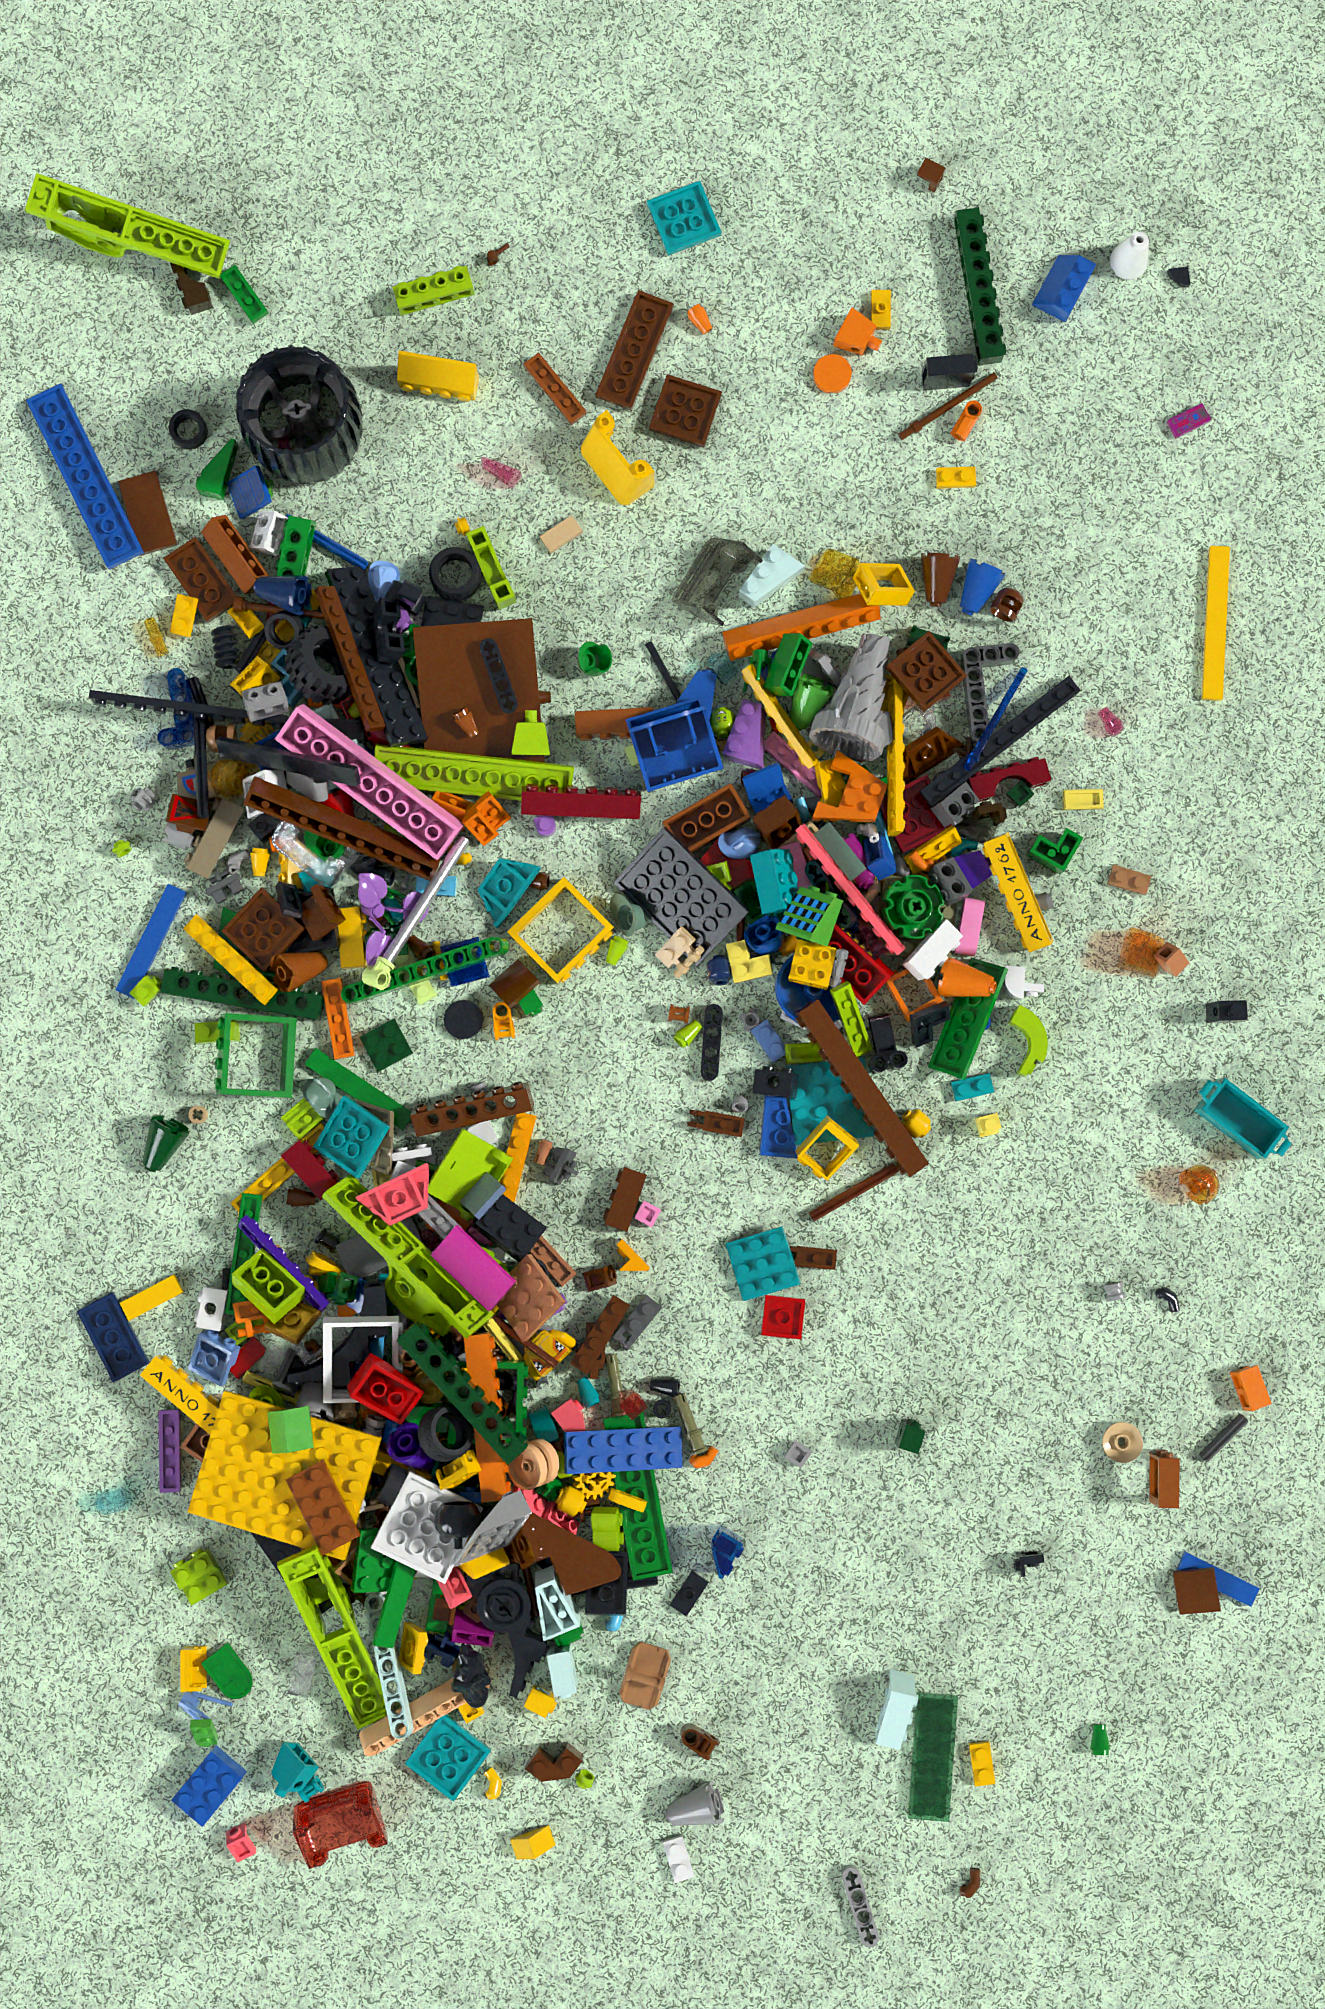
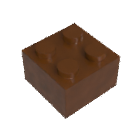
[752,795,803,850]

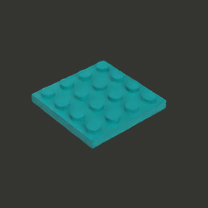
[785,1057,874,1145]

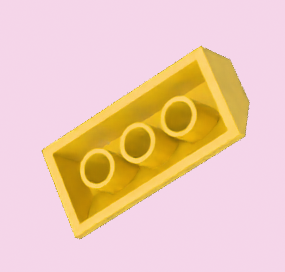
[397,350,479,402]

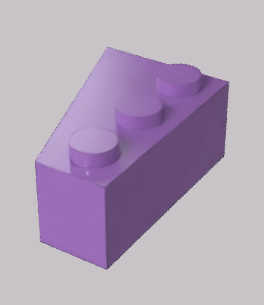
[723,699,766,770]

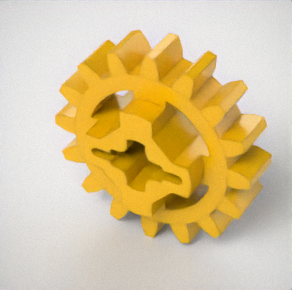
[572,1472,616,1500]

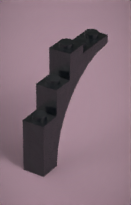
[288,1281,388,1389]
[465,1572,549,1698]

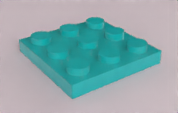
[647,181,722,256]
[313,1095,390,1179]
[725,1226,801,1301]
[405,1714,491,1802]

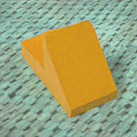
[616,1239,650,1271]

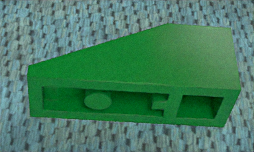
[196,438,239,500]

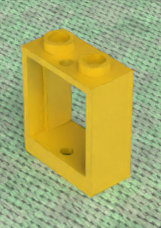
[853,563,915,606]
[795,1115,859,1181]

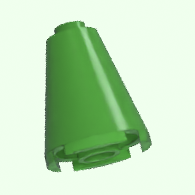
[789,674,834,731]

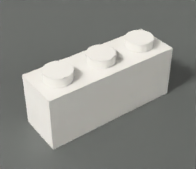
[902,919,963,981]

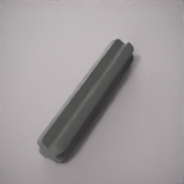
[1199,1414,1248,1462]

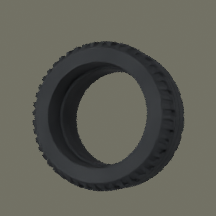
[429,547,482,601]
[417,1404,474,1462]

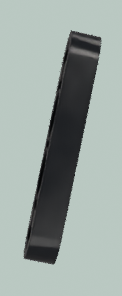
[480,638,518,714]
[805,861,856,928]
[700,1004,723,1081]

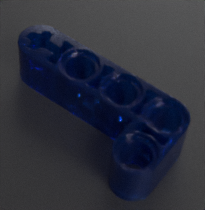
[157,668,194,750]

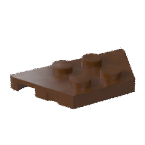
[903,726,964,785]

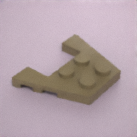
[356,1100,394,1175]

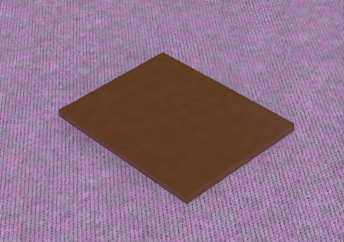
[413,618,545,763]

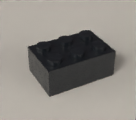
[471,1194,547,1262]

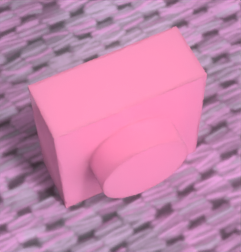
[635,1201,661,1227]

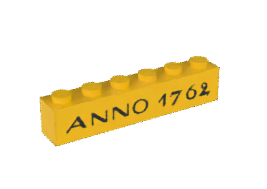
[982,832,1054,953]
[140,1354,220,1435]

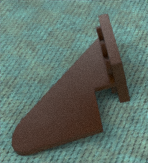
[511,1513,621,1596]

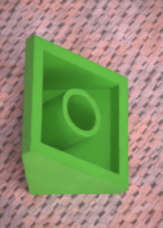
[267,1406,314,1454]

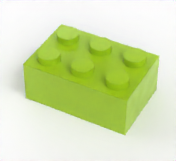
[232,1248,305,1324]

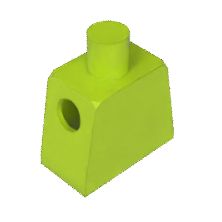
[512,710,550,755]

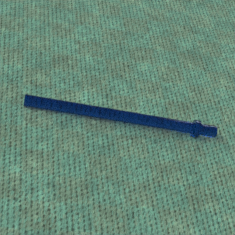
[964,667,1028,771]

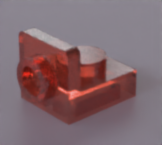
[620,1390,648,1420]

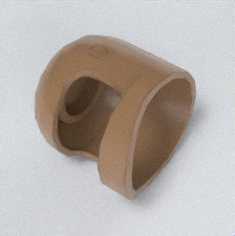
[205,723,237,753]

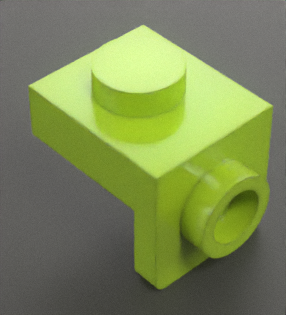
[130,975,162,1007]

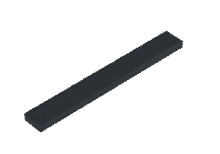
[216,736,361,787]

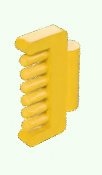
[239,722,274,744]

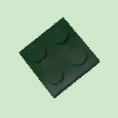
[359,1018,414,1073]

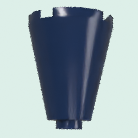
[253,575,312,615]

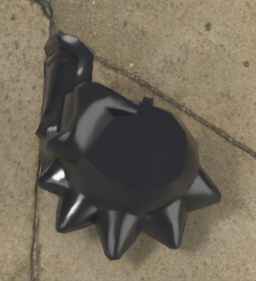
[451,1643,491,1708]

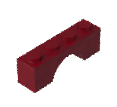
[967,757,1052,803]

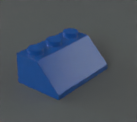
[1032,255,1096,323]

